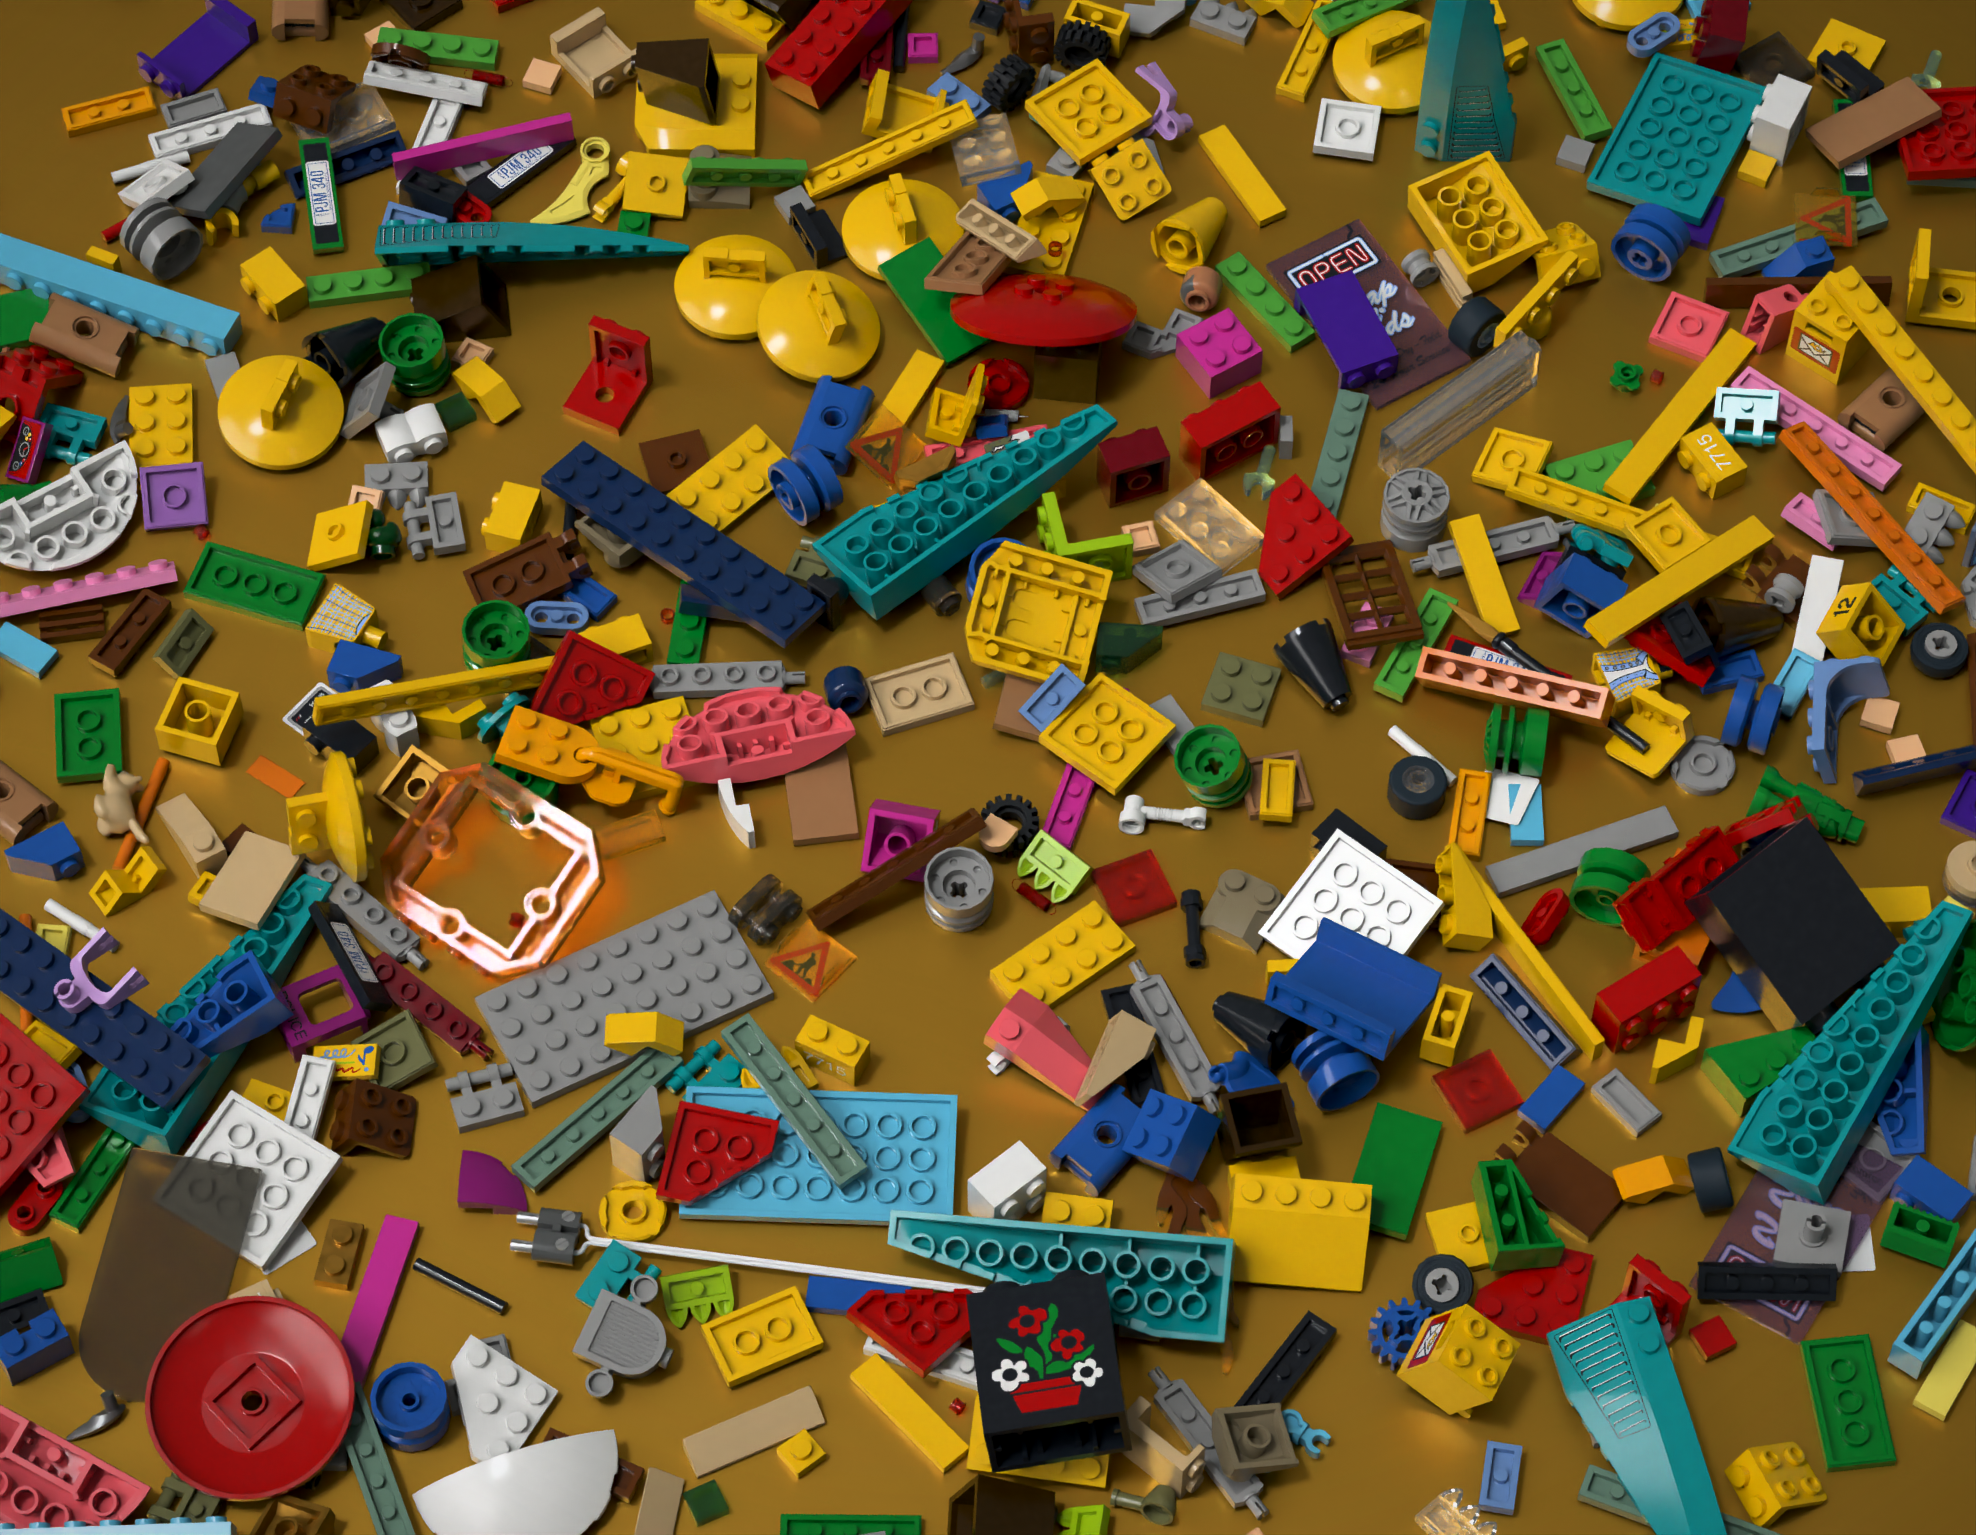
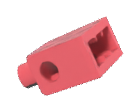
[1741,284,1809,355]

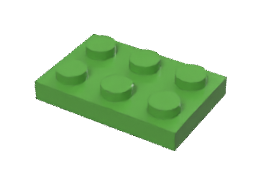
[1543,439,1655,521]

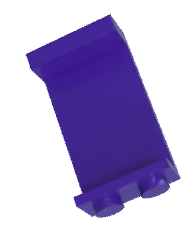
[136,0,259,100]
[1294,270,1399,390]

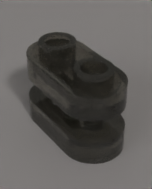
[728,874,803,946]

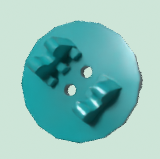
[477,692,531,744]

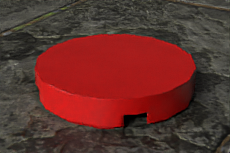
[967,358,1030,411]

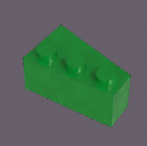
[1700,1025,1816,1118]
[1471,1159,1565,1272]

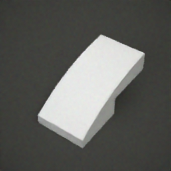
[718,778,756,849]

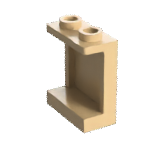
[550,7,637,99]
[1121,1396,1206,1500]

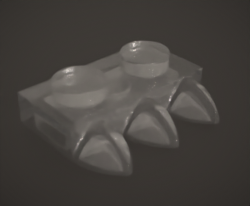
[1414,1488,1497,1535]

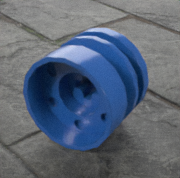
[1291,1030,1380,1111]

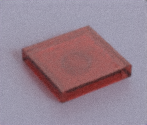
[1090,849,1177,928]
[1431,1049,1524,1134]

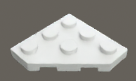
[450,1335,558,1463]

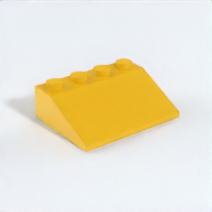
[1407,151,1549,293]
[1227,1173,1372,1293]

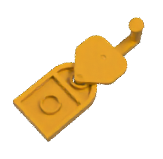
[494,705,684,815]

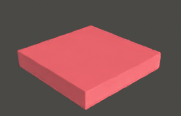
[1648,291,1730,363]

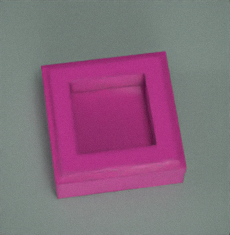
[908,33,938,64]

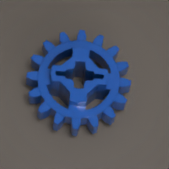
[1367,1298,1432,1371]

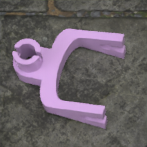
[1135,62,1193,140]
[54,927,150,1013]

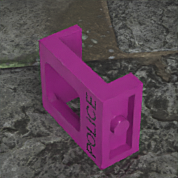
[278,965,372,1063]

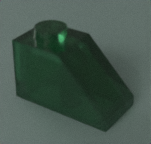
[1095,622,1163,675]

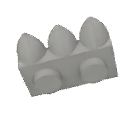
[1189,0,1257,46]
[364,461,429,510]
[1904,492,1966,564]

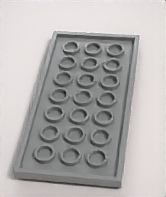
[475,890,774,1108]

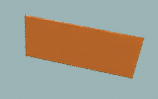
[246,755,305,798]

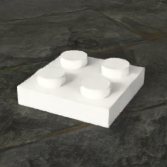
[1313,98,1382,161]
[117,159,195,209]

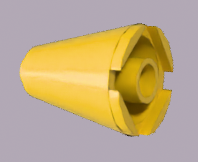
[1151,197,1228,274]

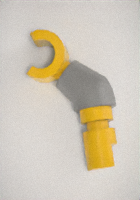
[205,159,281,246]

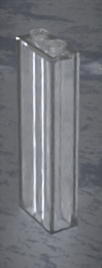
[1377,330,1542,478]

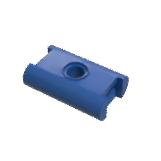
[790,375,875,475]
[1048,1083,1141,1197]

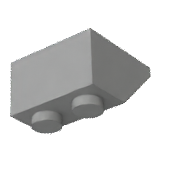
[609,1085,665,1183]

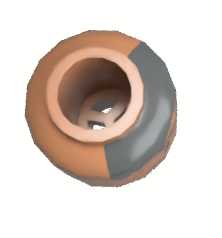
[1180,266,1223,312]

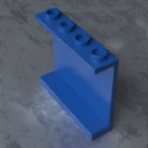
[1264,917,1442,1061]

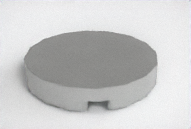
[1669,735,1736,796]

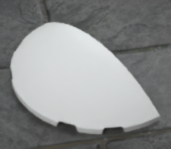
[0,440,138,571]
[412,1429,619,1535]

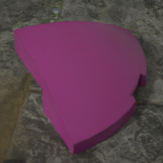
[457,1150,528,1215]

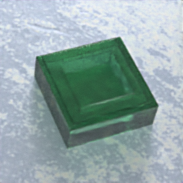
[434,391,477,433]
[683,1479,729,1527]

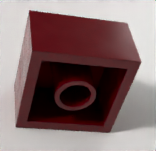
[1690,0,1749,75]
[1096,426,1170,509]

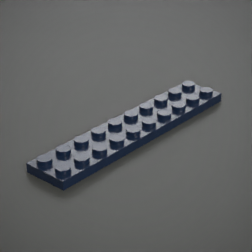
[541,441,826,648]
[0,908,211,1113]

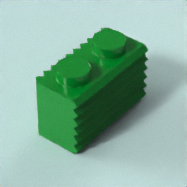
[1880,1201,1960,1268]

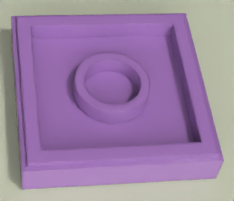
[139,462,209,532]

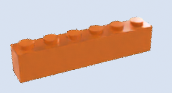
[1414,646,1615,729]

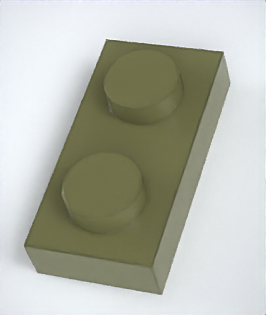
[152,608,214,679]

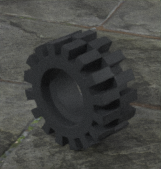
[1053,20,1111,72]
[982,54,1036,113]
[981,794,1039,858]

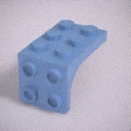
[1807,656,1890,784]

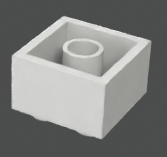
[1747,74,1813,167]
[968,1140,1047,1221]

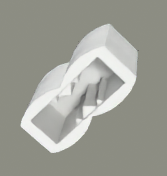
[375,403,448,463]
[370,679,420,757]

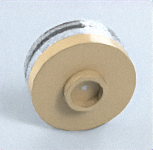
[1942,841,1976,908]

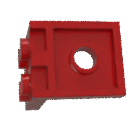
[563,315,653,436]
[0,345,84,444]
[1723,795,1829,847]
[1608,1253,1692,1348]

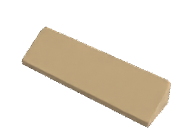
[956,198,1047,263]
[683,1385,825,1479]
[634,1467,685,1535]

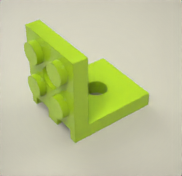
[1036,492,1134,582]

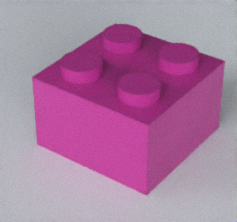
[1175,307,1263,399]

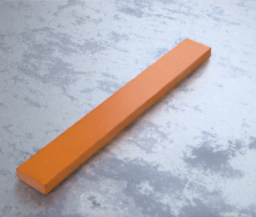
[1778,421,1966,615]

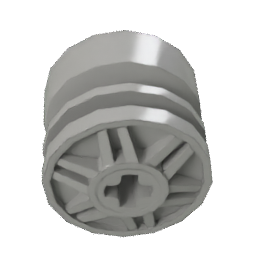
[119,197,203,281]
[1380,467,1450,553]
[924,846,994,933]

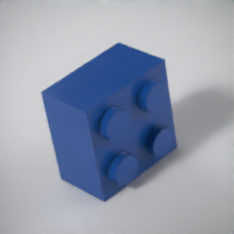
[1534,552,1628,639]
[1122,1089,1221,1182]

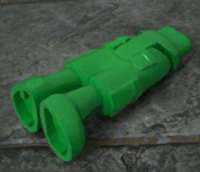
[1745,765,1865,844]

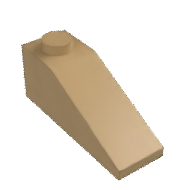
[155,793,228,879]
[1073,1010,1156,1107]

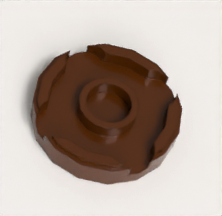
[371,42,431,71]

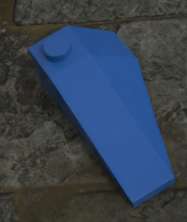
[170,950,294,1058]
[1876,1025,1930,1157]

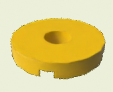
[599,1180,668,1243]

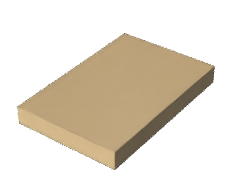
[864,652,975,737]
[199,831,305,931]

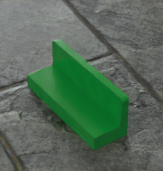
[0,1237,63,1303]

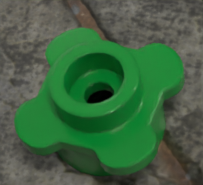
[1610,361,1644,392]

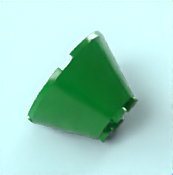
[1930,919,1976,1052]

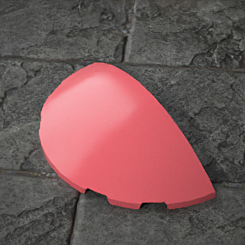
[661,687,856,784]
[0,1404,152,1529]

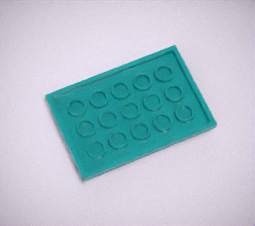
[1586,52,1766,226]

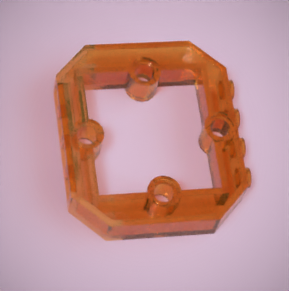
[380,762,606,980]

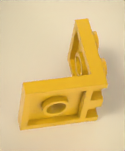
[1905,228,1976,330]

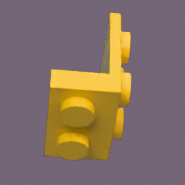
[1087,137,1171,220]
[1532,222,1601,286]
[925,363,988,447]
[1605,685,1694,778]
[1724,1441,1827,1529]

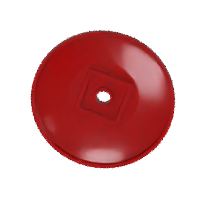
[950,273,1137,347]
[145,1296,355,1502]

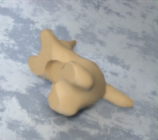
[94,764,149,844]

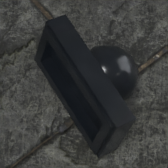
[807,573,849,632]

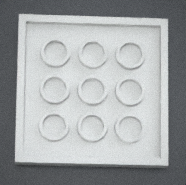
[1258,828,1445,959]
[152,1090,343,1272]

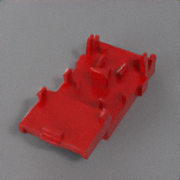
[1612,826,1739,953]

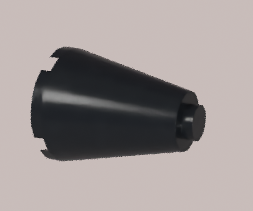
[302,317,386,389]
[1272,618,1352,711]
[1212,991,1308,1071]

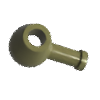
[1110,1485,1176,1525]

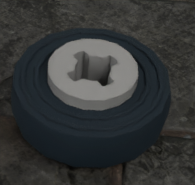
[1910,623,1969,678]
[1412,1254,1474,1315]

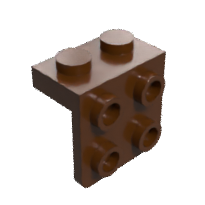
[1003,0,1055,64]
[272,64,356,134]
[329,1078,416,1159]

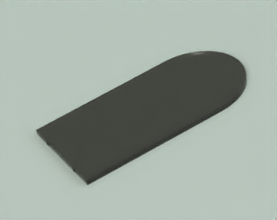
[79,1147,262,1403]

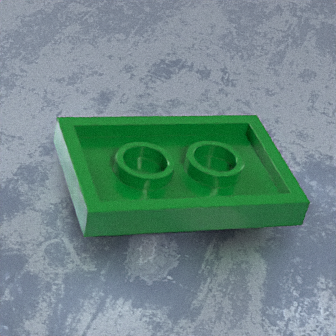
[54,688,124,784]

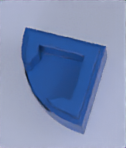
[261,203,296,234]

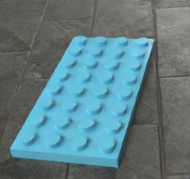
[679,1086,958,1226]

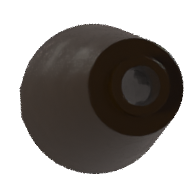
[1692,596,1784,658]

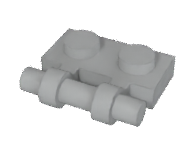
[402,492,466,560]
[445,1062,525,1134]

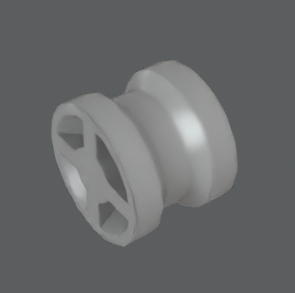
[1401,249,1440,288]
[1764,573,1805,613]

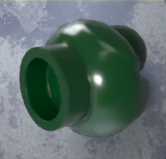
[366,509,402,560]

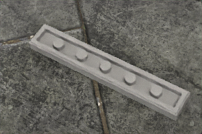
[1485,805,1679,898]

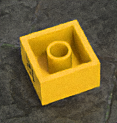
[1816,582,1906,667]
[155,676,244,766]

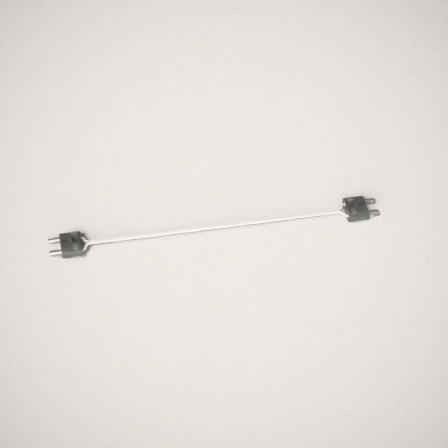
[510,1207,1160,1341]

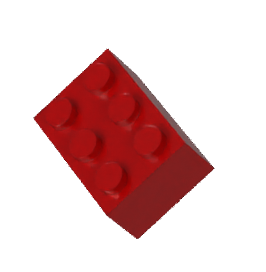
[1179,381,1281,484]
[1591,945,1702,1055]

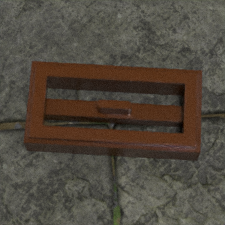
[38,604,106,644]

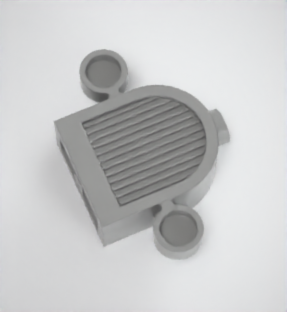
[572,1275,674,1399]

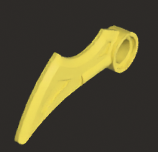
[530,137,611,225]

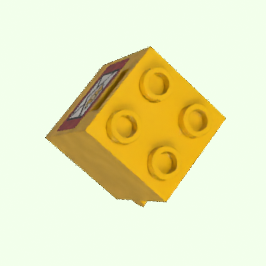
[1785,271,1872,386]
[1396,1304,1521,1418]

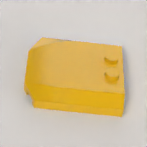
[635,54,758,157]
[964,541,1113,683]

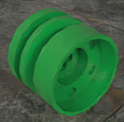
[378,313,452,397]
[462,600,531,671]
[1483,703,1549,778]
[1174,724,1253,809]

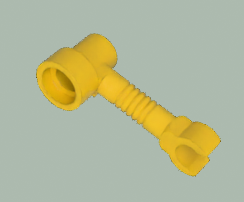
[592,151,629,223]

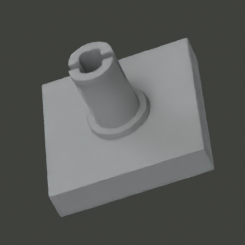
[340,361,404,440]
[1772,1199,1851,1278]

